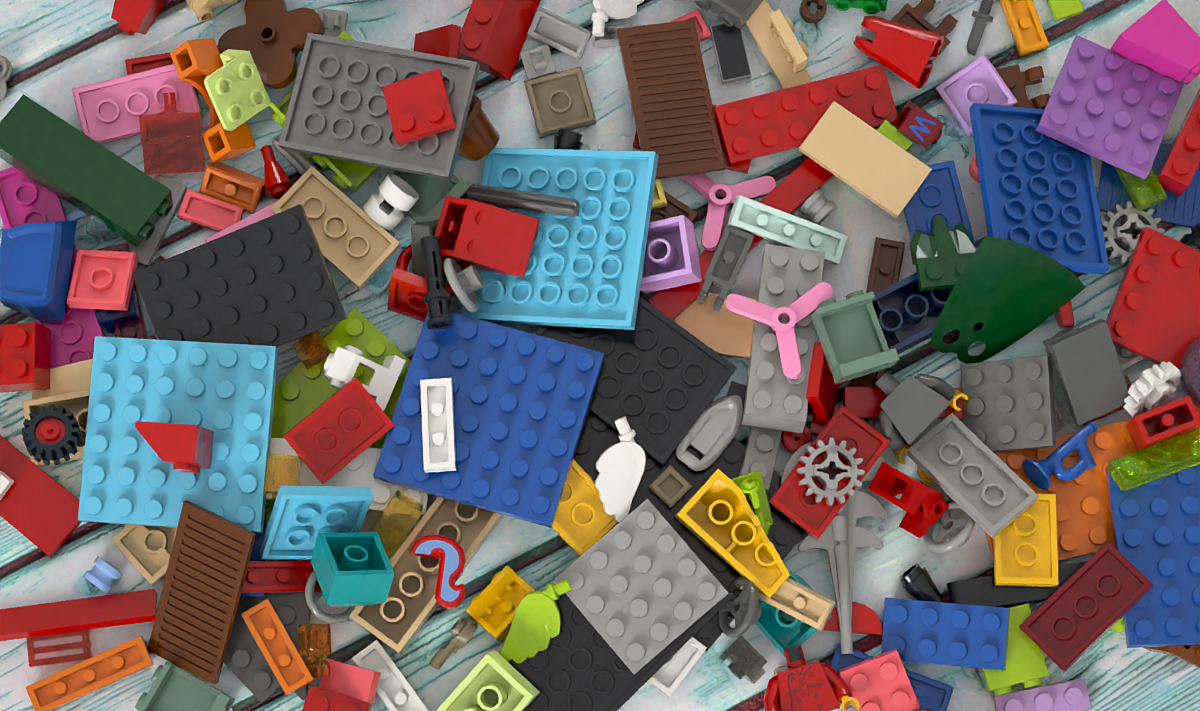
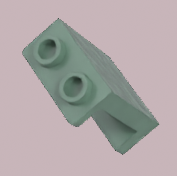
[377,168,470,223]
[811,290,900,384]
[135,662,235,711]

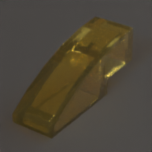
[368,490,423,560]

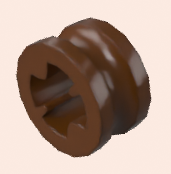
[800,0,827,23]

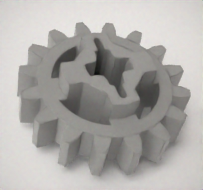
[1102,201,1165,266]
[796,438,865,506]

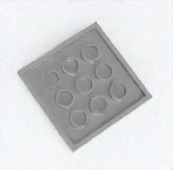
[554,499,729,675]

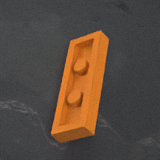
[241,599,314,696]

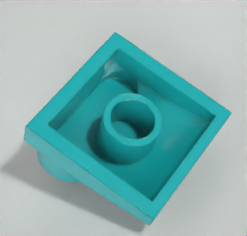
[755,570,832,657]

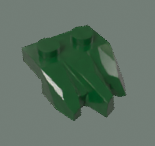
[909,215,976,291]

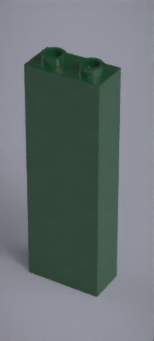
[0,94,173,247]

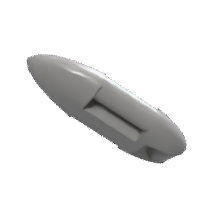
[676,395,743,471]

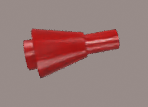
[260,145,293,199]

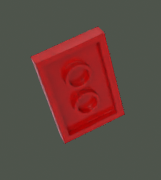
[283,377,395,484]

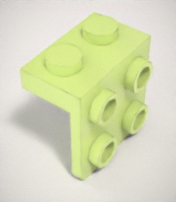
[204,49,271,131]

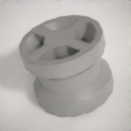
[799,189,837,225]

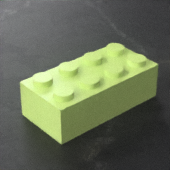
[436,650,540,711]

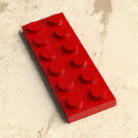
[713,64,898,165]

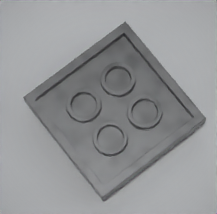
[960,355,1057,453]

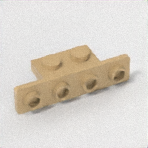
[745,0,813,89]

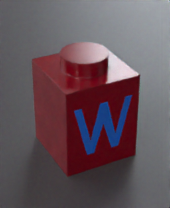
[892,100,944,149]

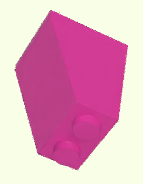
[1110,0,1200,84]

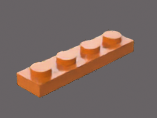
[26,636,154,711]

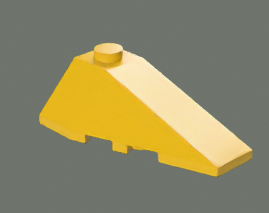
[674,469,790,598]

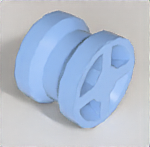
[83,556,123,594]

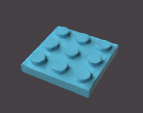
[259,485,373,560]

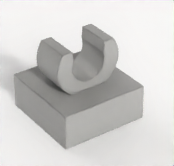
[317,8,348,37]
[520,44,557,80]

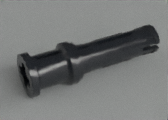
[420,235,454,330]

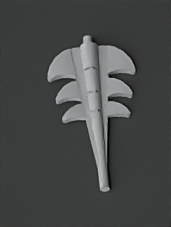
[781,441,888,654]

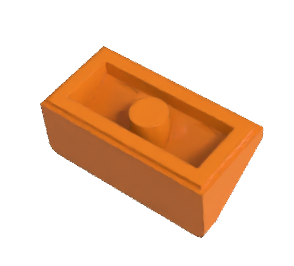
[199,161,265,213]

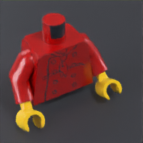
[763,645,861,711]

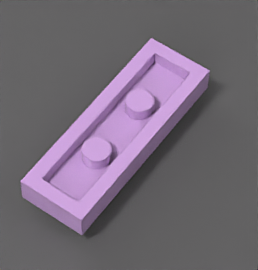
[993,678,1092,711]

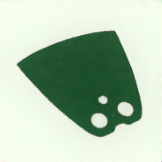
[931,236,1085,364]

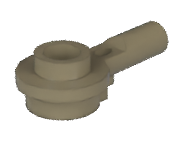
[429,617,478,670]

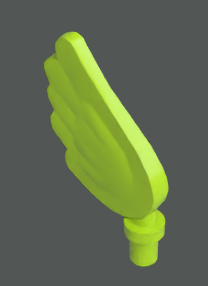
[499,579,572,664]

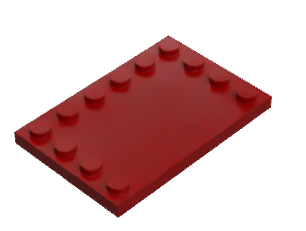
[1106,227,1200,383]

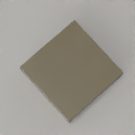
[524,67,596,139]

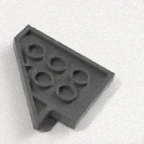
[223,560,310,704]

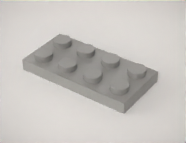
[907,413,1038,538]

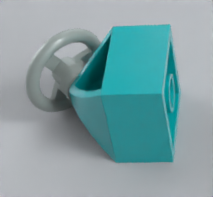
[305,532,395,624]

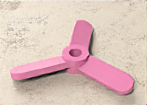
[681,173,776,251]
[725,282,833,379]

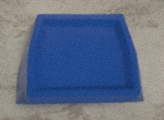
[0,220,77,322]

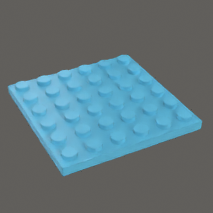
[461,148,659,330]
[78,336,279,533]

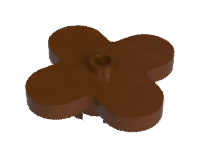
[217,0,324,89]

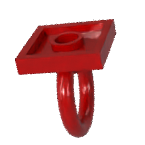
[387,244,467,322]

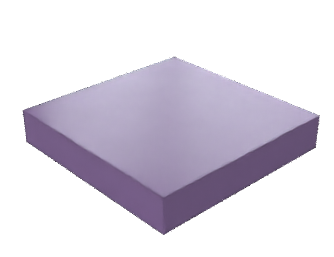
[936,54,1019,137]

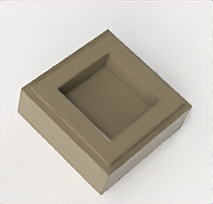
[649,465,692,509]

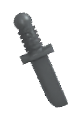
[967,0,994,55]

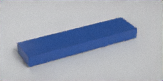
[830,643,954,711]

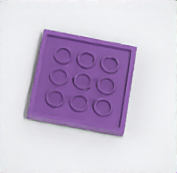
[1035,35,1184,180]

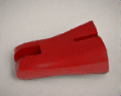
[853,16,944,89]

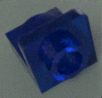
[95,288,140,334]

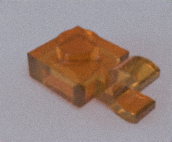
[292,331,333,370]
[298,624,331,678]

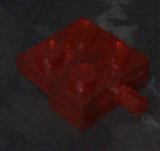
[139,92,206,175]

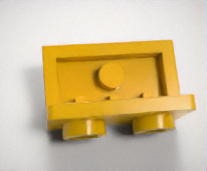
[466,565,535,642]

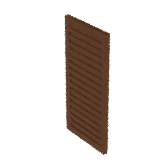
[616,19,725,179]
[148,500,256,685]

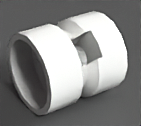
[363,173,419,231]

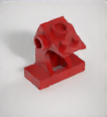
[868,462,949,538]

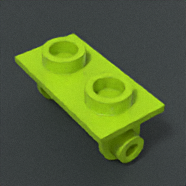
[731,470,773,535]

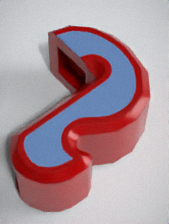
[409,535,466,610]

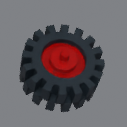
[22,404,82,465]

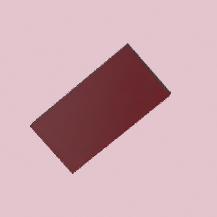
[1019,541,1154,672]

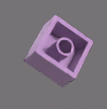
[640,215,702,294]

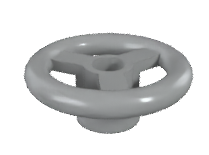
[443,258,484,312]
[923,501,976,553]

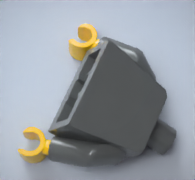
[875,371,968,464]

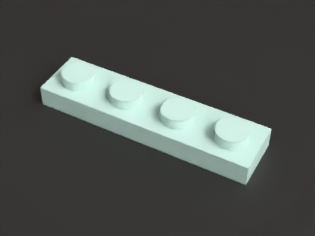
[727,195,848,264]

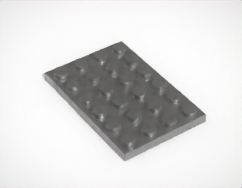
[278,33,480,180]

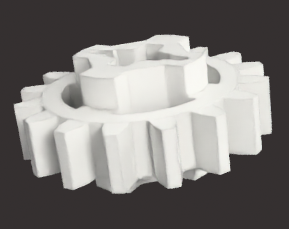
[1123,361,1183,417]

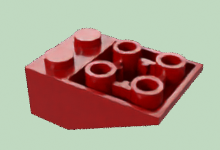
[434,196,540,278]

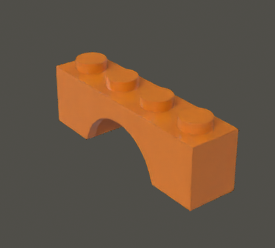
[170,38,256,162]

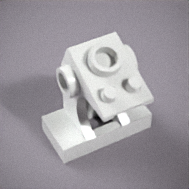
[324,345,406,411]

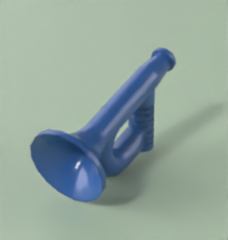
[1022,421,1097,490]

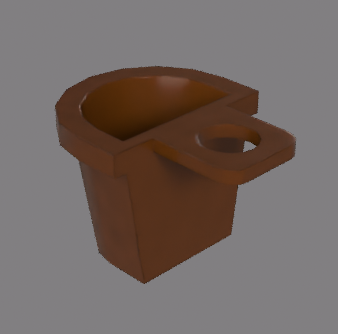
[458,93,500,161]

